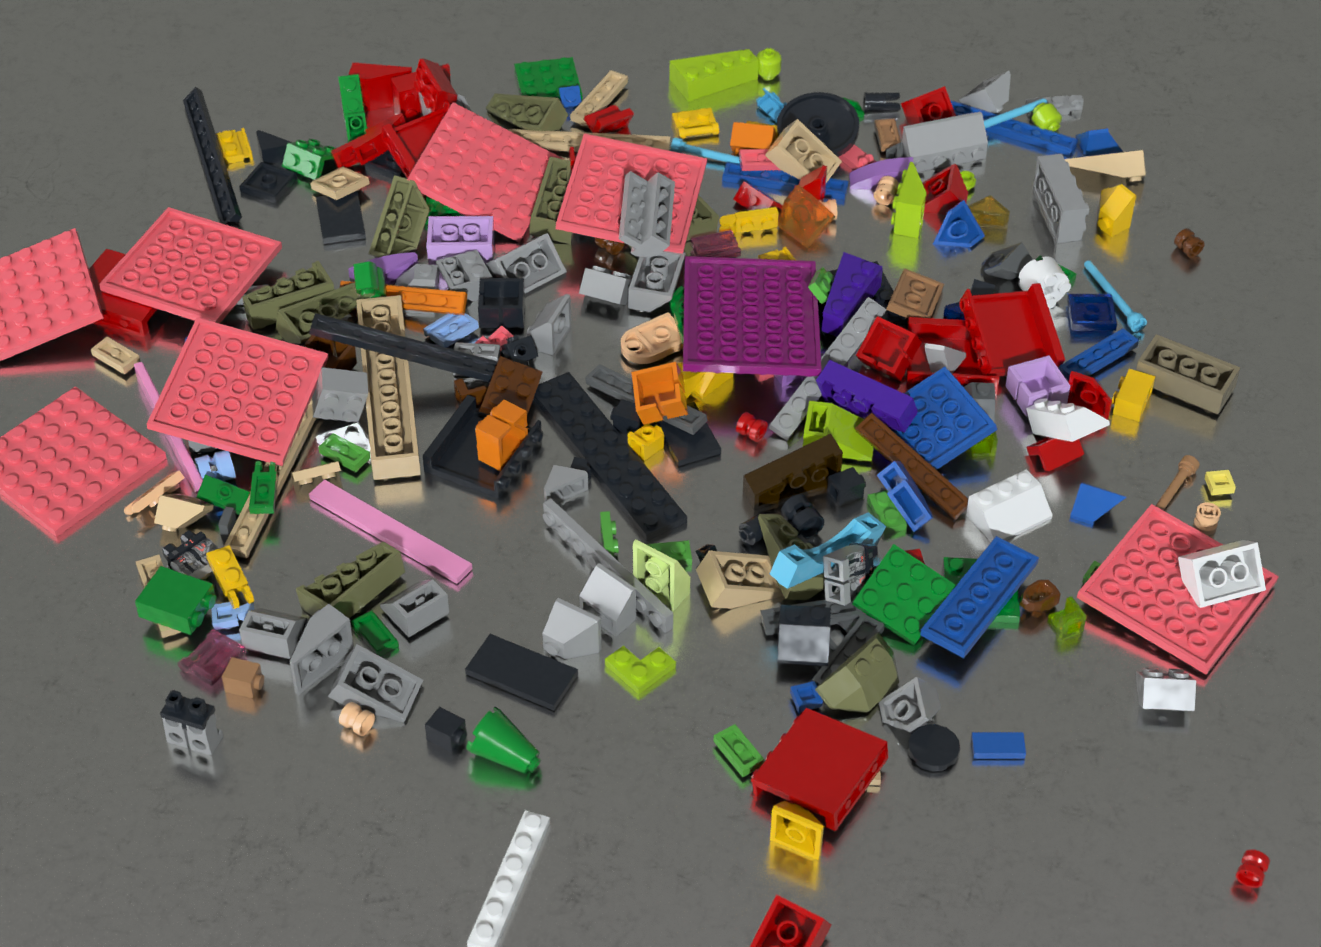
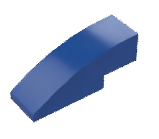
[877,461,933,532]

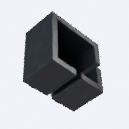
[478,278,525,328]

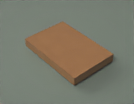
[887,269,944,319]

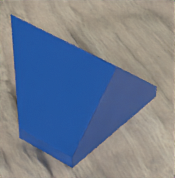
[1075,128,1123,157]
[933,200,985,247]
[1070,483,1127,525]

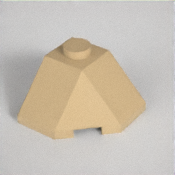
[154,494,214,532]

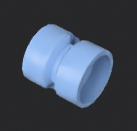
[195,450,236,481]

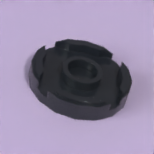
[908,724,960,771]

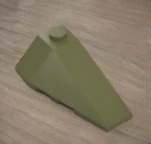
[486,94,568,131]

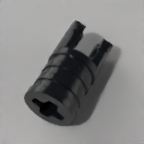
[863,92,901,111]

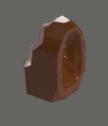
[1019,579,1061,612]

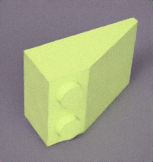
[633,540,690,612]

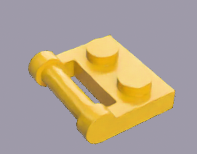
[672,108,719,139]

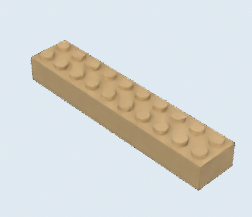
[356,295,421,480]

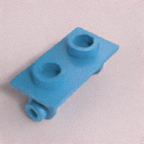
[756,88,787,123]

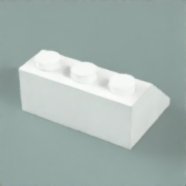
[1026,398,1110,442]
[966,469,1053,542]
[1178,540,1266,608]

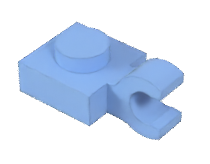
[211,602,254,630]

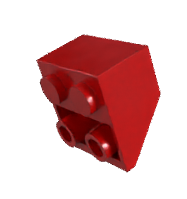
[414,58,458,112]

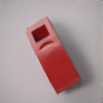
[330,113,406,169]

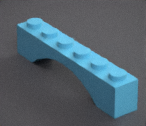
[770,512,886,589]

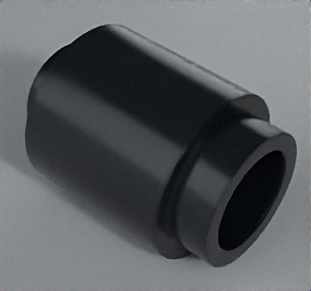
[739,513,768,545]

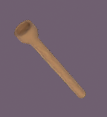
[1155,455,1200,511]

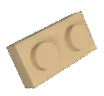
[91,337,141,374]
[290,461,341,485]

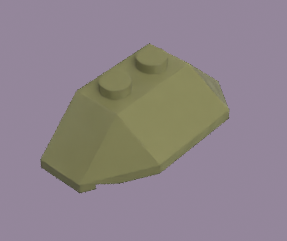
[369,175,430,257]
[815,632,900,712]

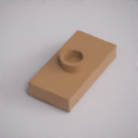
[874,119,901,152]

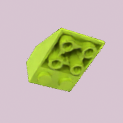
[891,162,926,238]
[803,401,874,461]

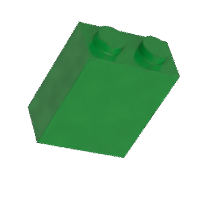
[135,566,216,635]

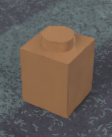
[222,657,265,699]

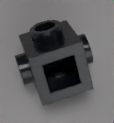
[500,335,539,366]

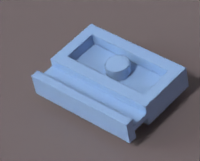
[423,313,479,348]

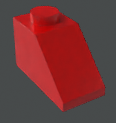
[793,165,827,210]

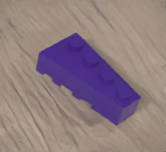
[822,252,883,337]
[816,360,918,433]

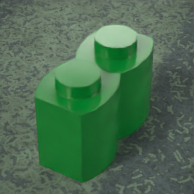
[353,261,386,299]

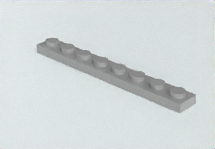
[769,297,887,441]
[543,498,673,633]

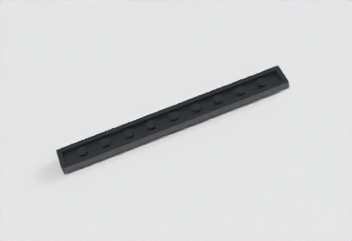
[183,87,242,227]
[309,313,498,382]

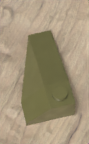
[276,283,366,343]
[758,514,833,600]

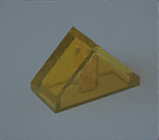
[968,195,1010,230]

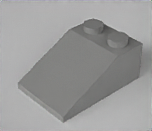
[290,604,354,695]
[328,644,423,722]

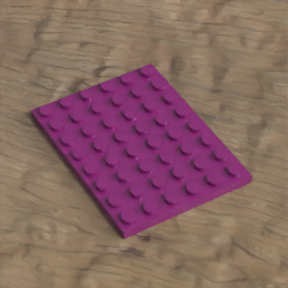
[683,256,821,377]

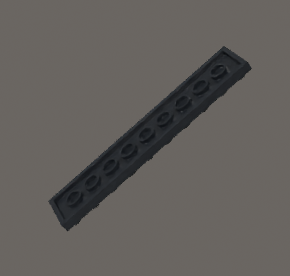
[533,372,687,541]

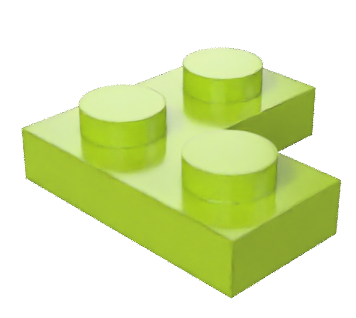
[605,646,676,695]

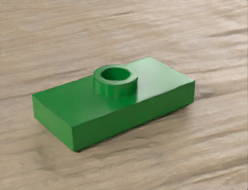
[196,474,250,515]

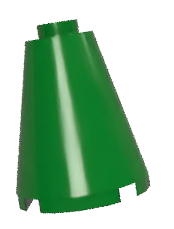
[466,706,541,774]

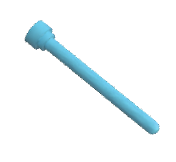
[984,98,1048,129]
[670,137,740,164]
[1084,260,1147,332]

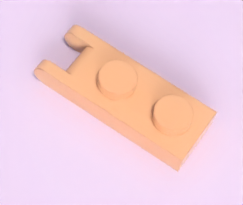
[124,470,185,515]

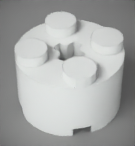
[1018,256,1071,309]

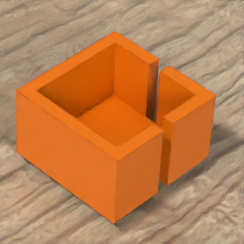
[631,362,688,425]
[475,400,528,471]

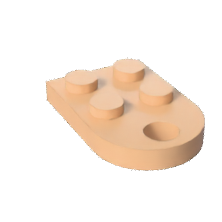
[621,312,683,364]

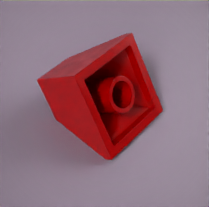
[901,86,956,125]
[923,164,968,215]

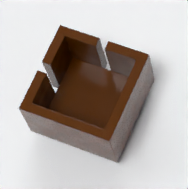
[303,335,357,371]

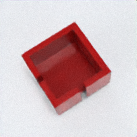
[856,316,922,381]

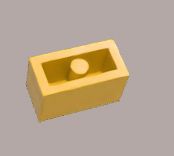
[1112,369,1156,422]

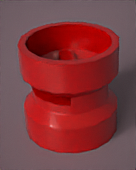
[736,412,768,442]
[1236,849,1270,888]

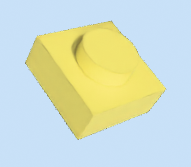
[1205,470,1236,495]

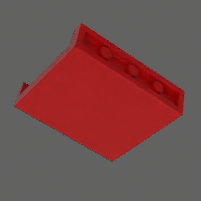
[381,100,451,201]
[89,248,157,337]
[959,283,1066,376]
[906,317,999,395]
[751,708,889,831]

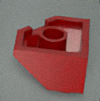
[1067,371,1112,420]

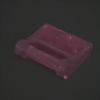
[178,629,246,686]

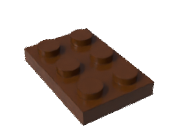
[479,356,543,415]

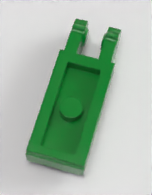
[249,461,278,514]

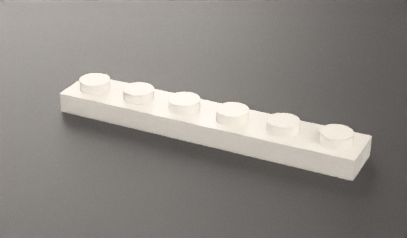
[467,810,550,947]

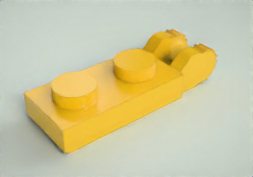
[719,207,778,237]
[206,545,254,609]

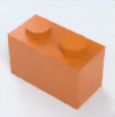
[730,122,776,155]

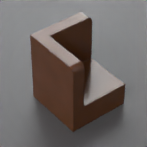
[454,378,487,408]

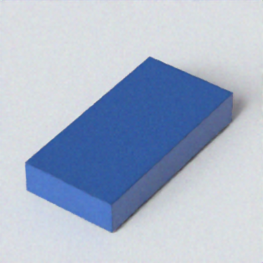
[971,732,1026,759]

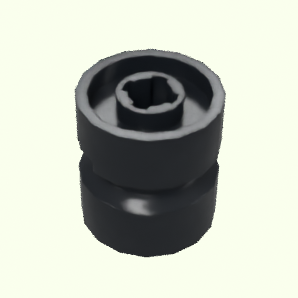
[781,494,825,539]

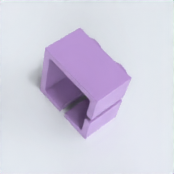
[1006,356,1070,416]

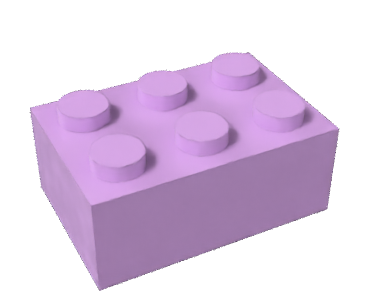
[427,216,494,265]

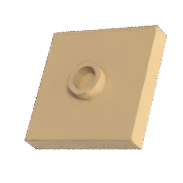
[310,167,370,200]

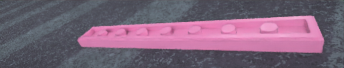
[134,362,203,496]
[309,479,472,584]

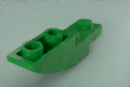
[338,74,367,142]

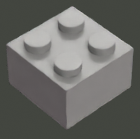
[312,367,368,422]

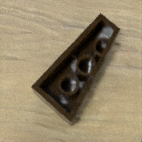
[743,433,843,511]

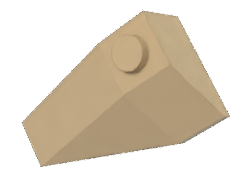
[1065,150,1146,182]

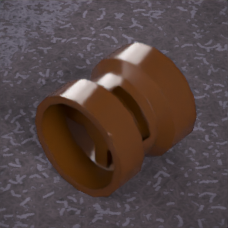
[1174,228,1205,258]
[595,238,625,255]

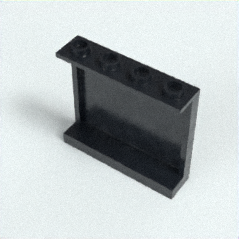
[422,395,543,498]

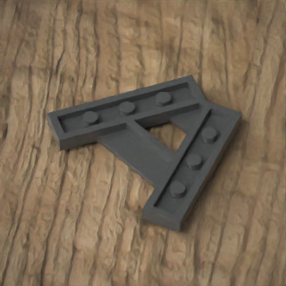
[760,595,884,686]

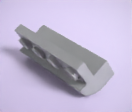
[619,171,675,257]

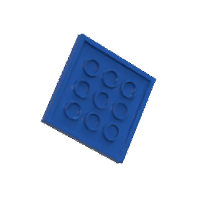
[890,367,998,470]

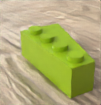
[669,49,759,102]

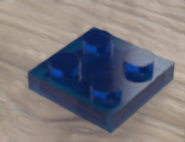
[1067,294,1117,331]

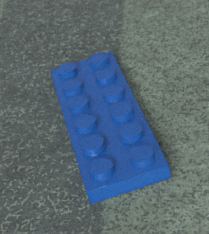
[920,536,1039,658]

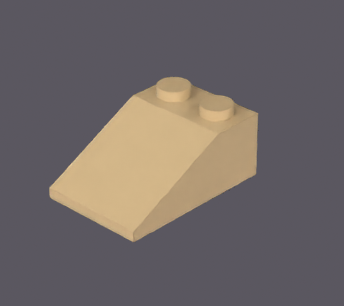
[765,119,842,183]
[696,551,784,609]

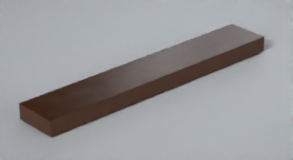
[855,413,968,520]

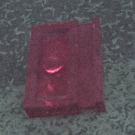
[691,230,741,258]

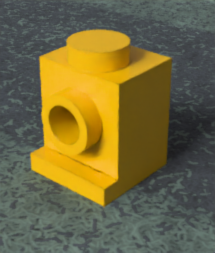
[628,424,664,461]

